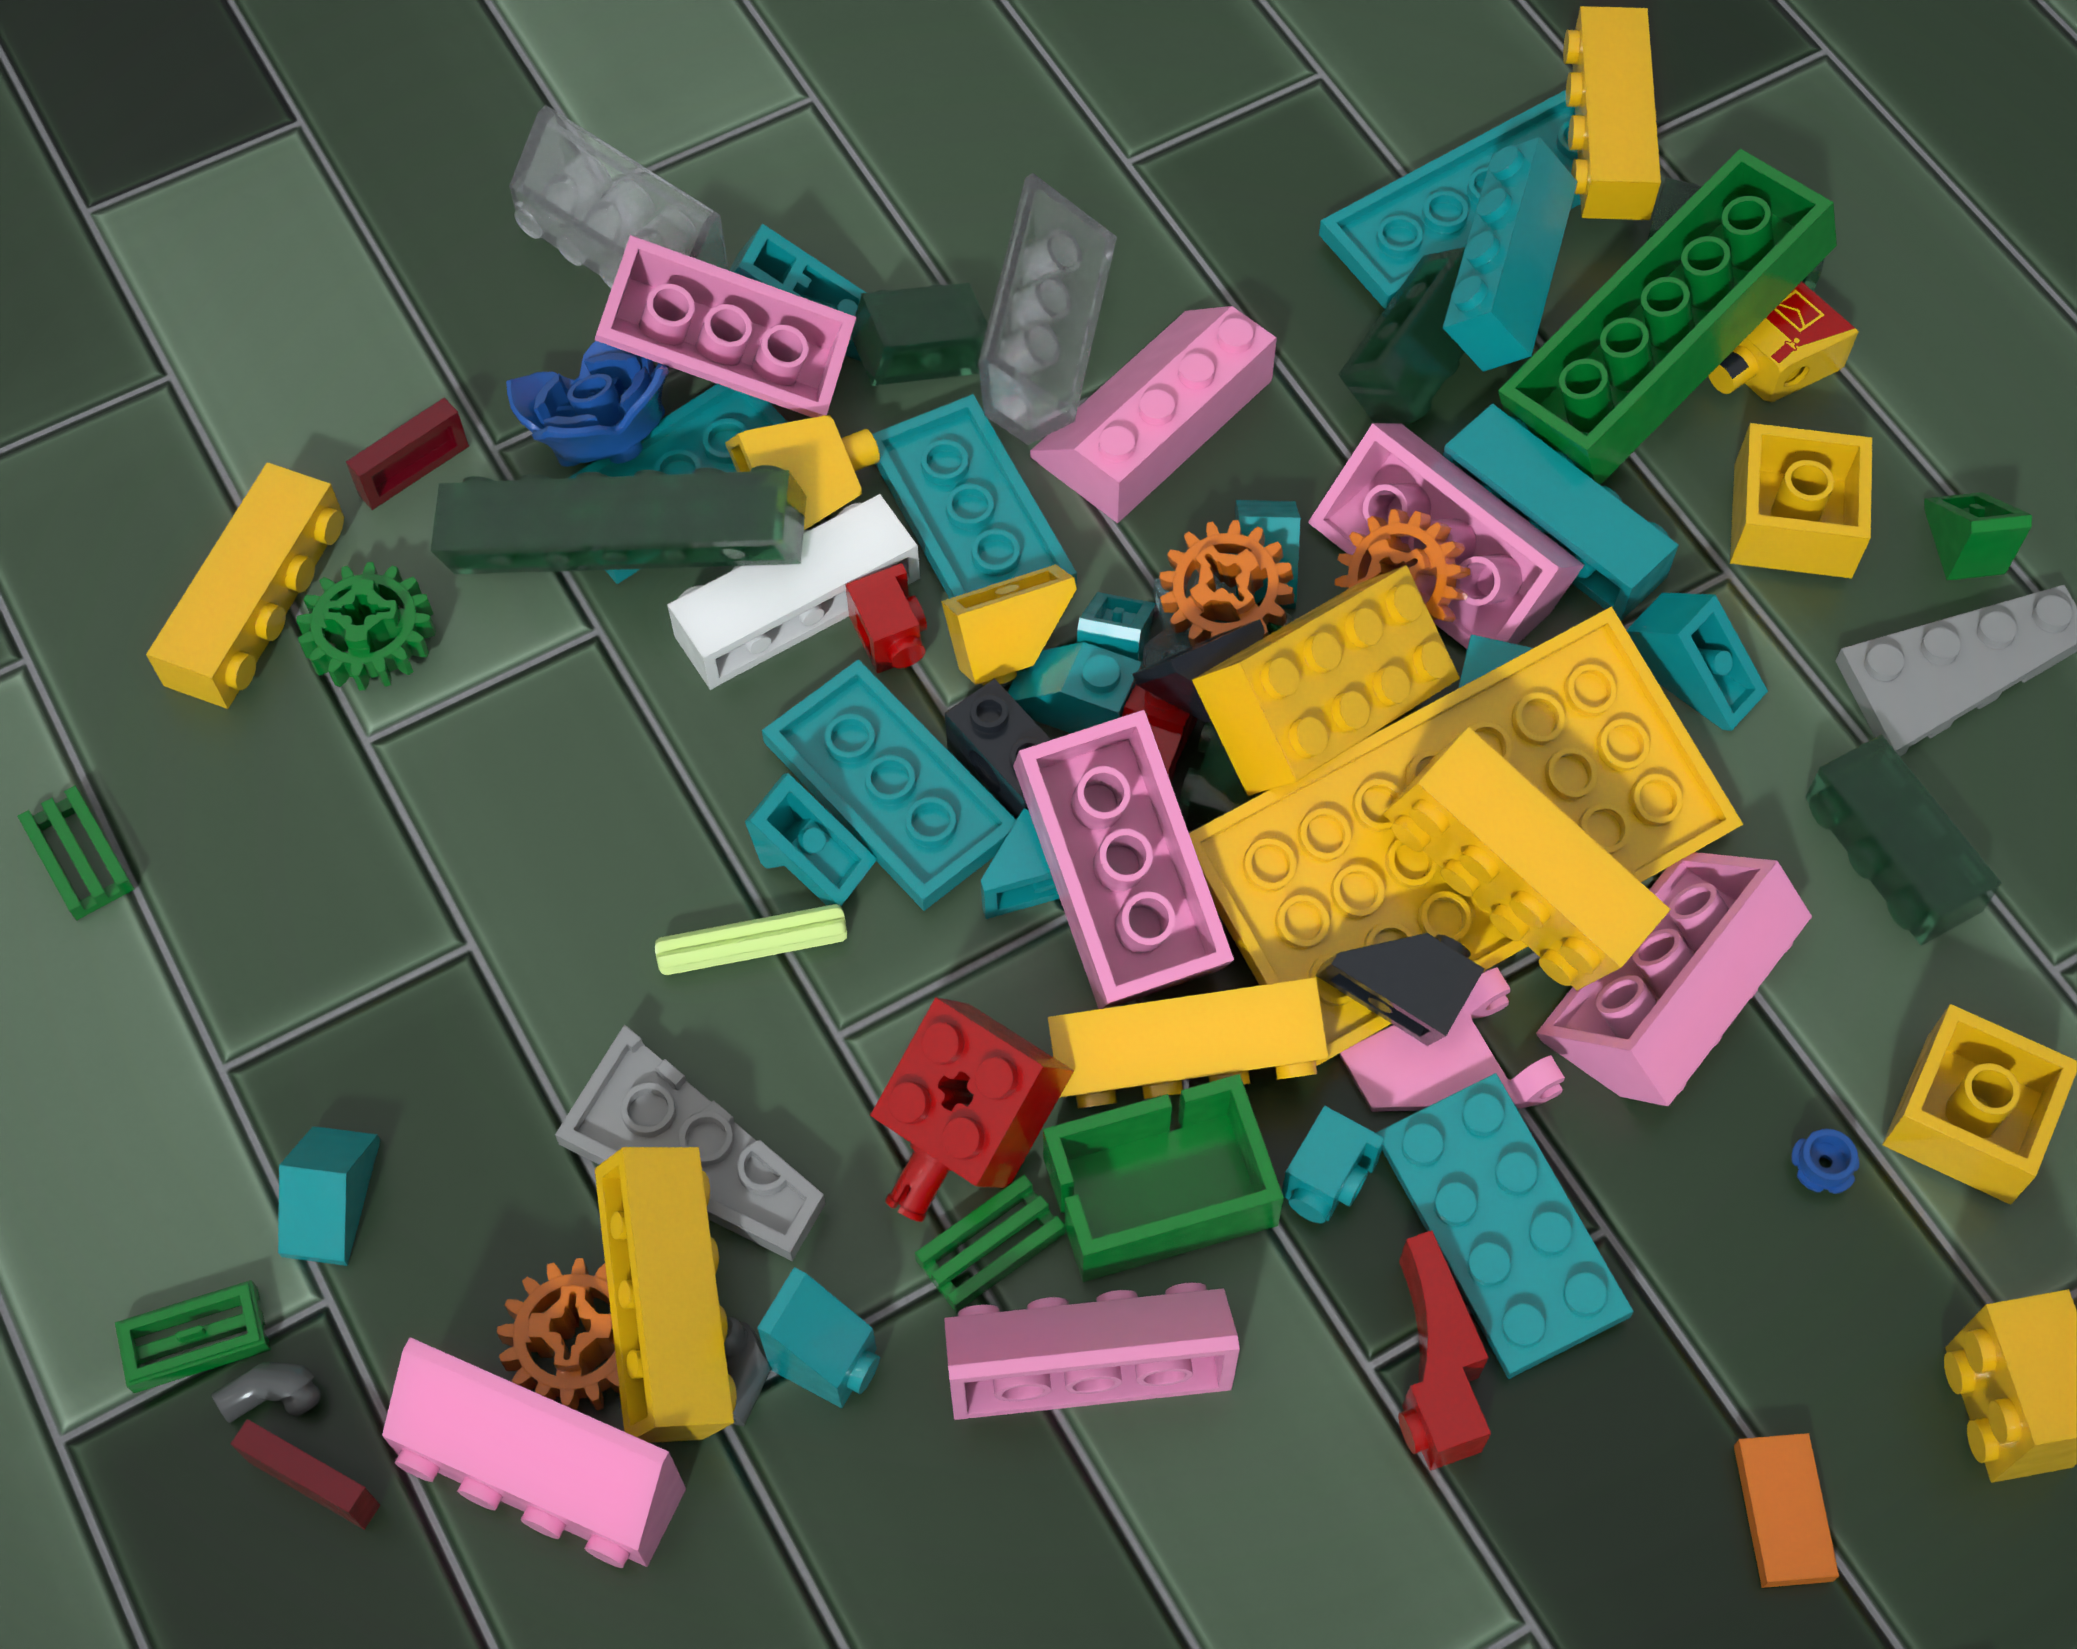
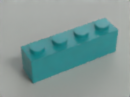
[1443,136,1578,372]
[1443,403,1679,621]

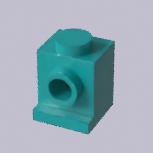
[1282,1105,1385,1223]

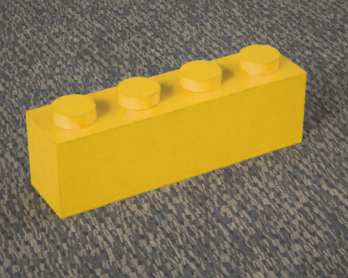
[1563,6,1661,220]
[146,462,345,709]
[1048,977,1329,1109]
[595,1147,737,1443]

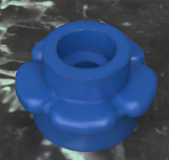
[1791,1129,1860,1194]

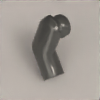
[724,1317,770,1426]
[211,1362,321,1423]

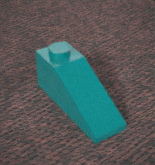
[729,223,908,368]

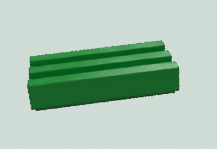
[17,785,135,921]
[915,1174,1065,1313]
[115,1280,271,1393]

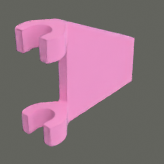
[1340,967,1565,1112]

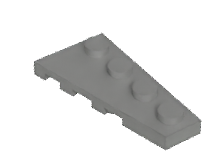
[1836,585,2077,763]
[555,1024,826,1261]

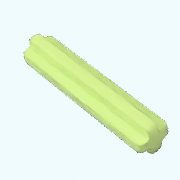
[655,904,847,975]

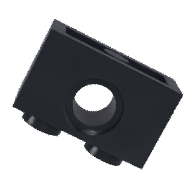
[945,678,1051,820]

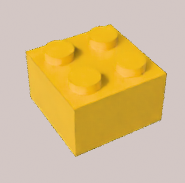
[1730,423,1872,579]
[1882,1004,2077,1205]
[1944,1289,2077,1483]

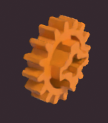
[1335,509,1471,626]
[1159,520,1294,646]
[497,1258,620,1411]

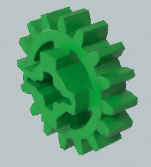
[296,562,436,691]

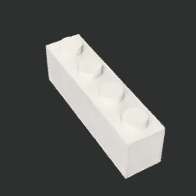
[667,494,920,690]

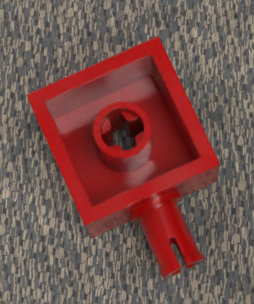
[870,997,1074,1222]

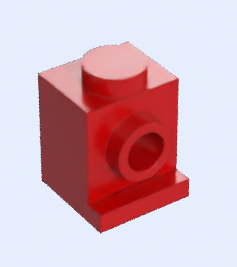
[845,563,927,674]

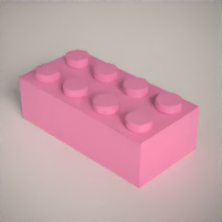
[1013,710,1234,1009]

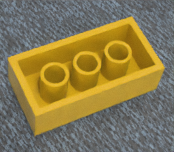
[1192,565,1460,796]
[1383,726,1671,991]

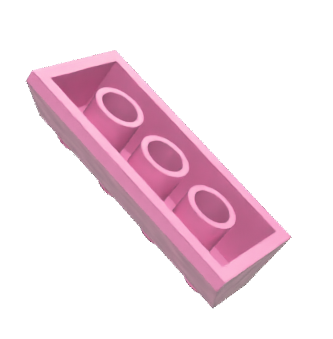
[595,235,856,418]
[1030,306,1277,523]
[1308,423,1584,649]
[1536,852,1812,1107]
[944,1283,1240,1420]
[382,1337,686,1568]

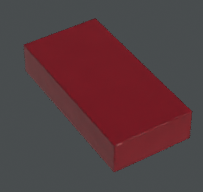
[346,397,469,510]
[230,1419,380,1530]

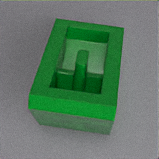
[1924,492,2032,580]

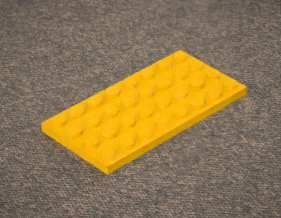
[1189,606,1743,1066]

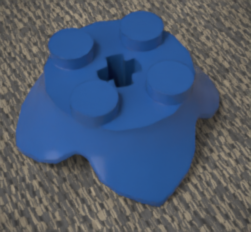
[506,341,669,467]

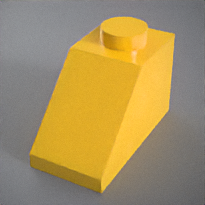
[941,564,1077,686]

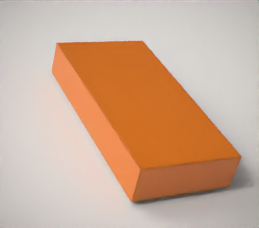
[1734,1433,1839,1588]

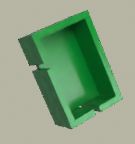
[1043,1074,1284,1282]

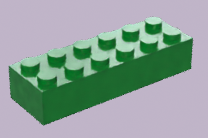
[1498,148,1837,485]

